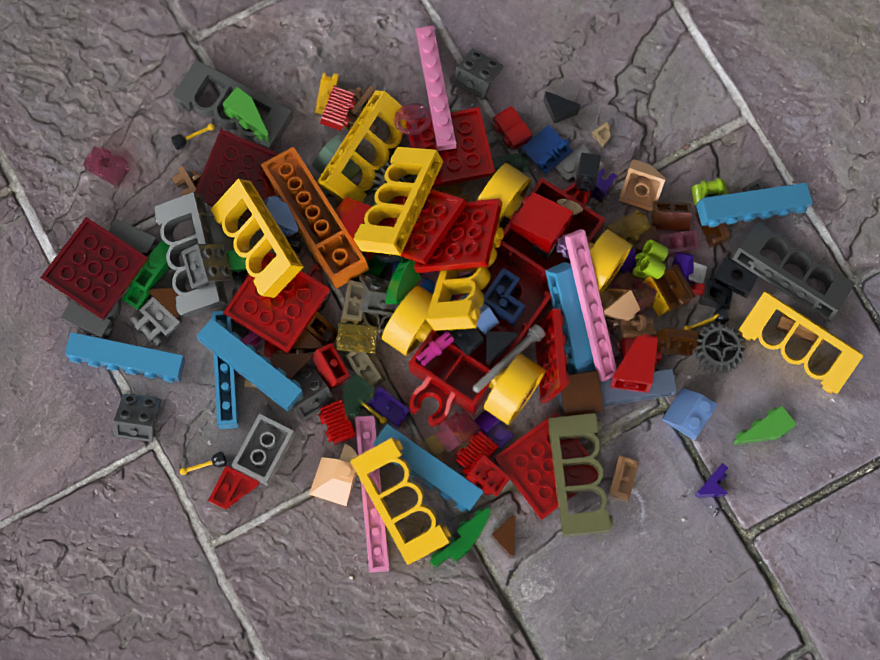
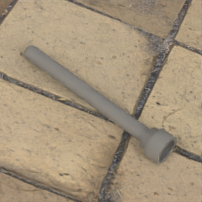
[473,324,545,392]

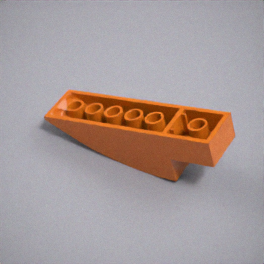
[261,146,369,289]

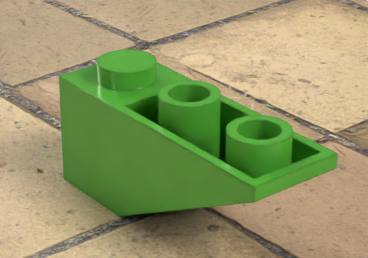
[223,87,270,142]
[734,406,797,445]

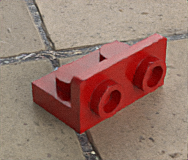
[462,454,510,497]

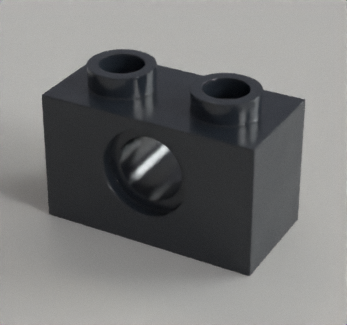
[574,152,601,192]
[713,258,758,298]

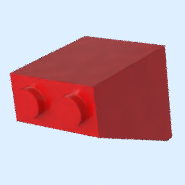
[510,192,574,254]
[335,197,375,260]
[610,334,658,393]

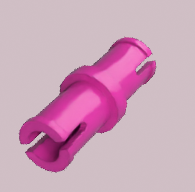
[416,331,454,366]

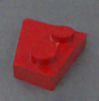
[208,466,260,510]

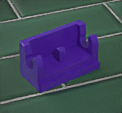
[591,169,617,203]
[368,386,410,429]

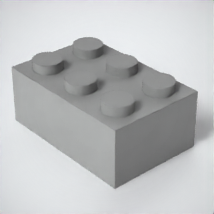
[232,414,296,486]

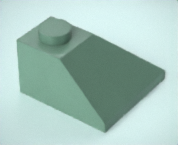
[312,134,361,180]

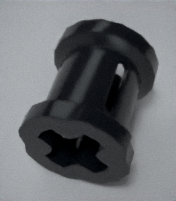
[286,236,301,253]

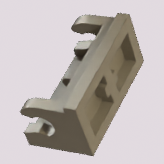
[340,280,366,325]
[346,345,386,388]

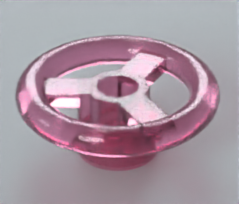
[394,103,431,135]

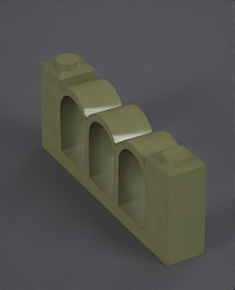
[548,413,614,538]

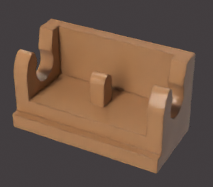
[608,455,639,502]

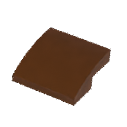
[560,370,603,416]

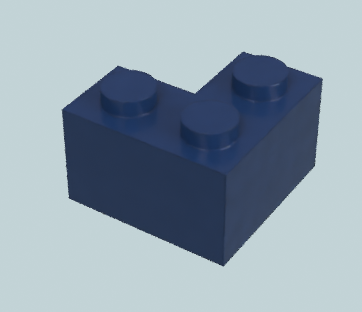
[483,268,525,327]

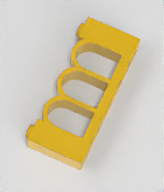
[317,91,415,203]
[353,147,443,255]
[210,179,303,298]
[426,224,504,330]
[739,290,864,394]
[351,436,452,565]

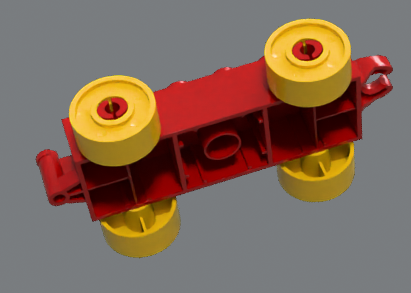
[382,163,633,427]

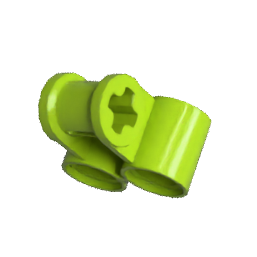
[691,177,728,207]
[633,239,668,279]

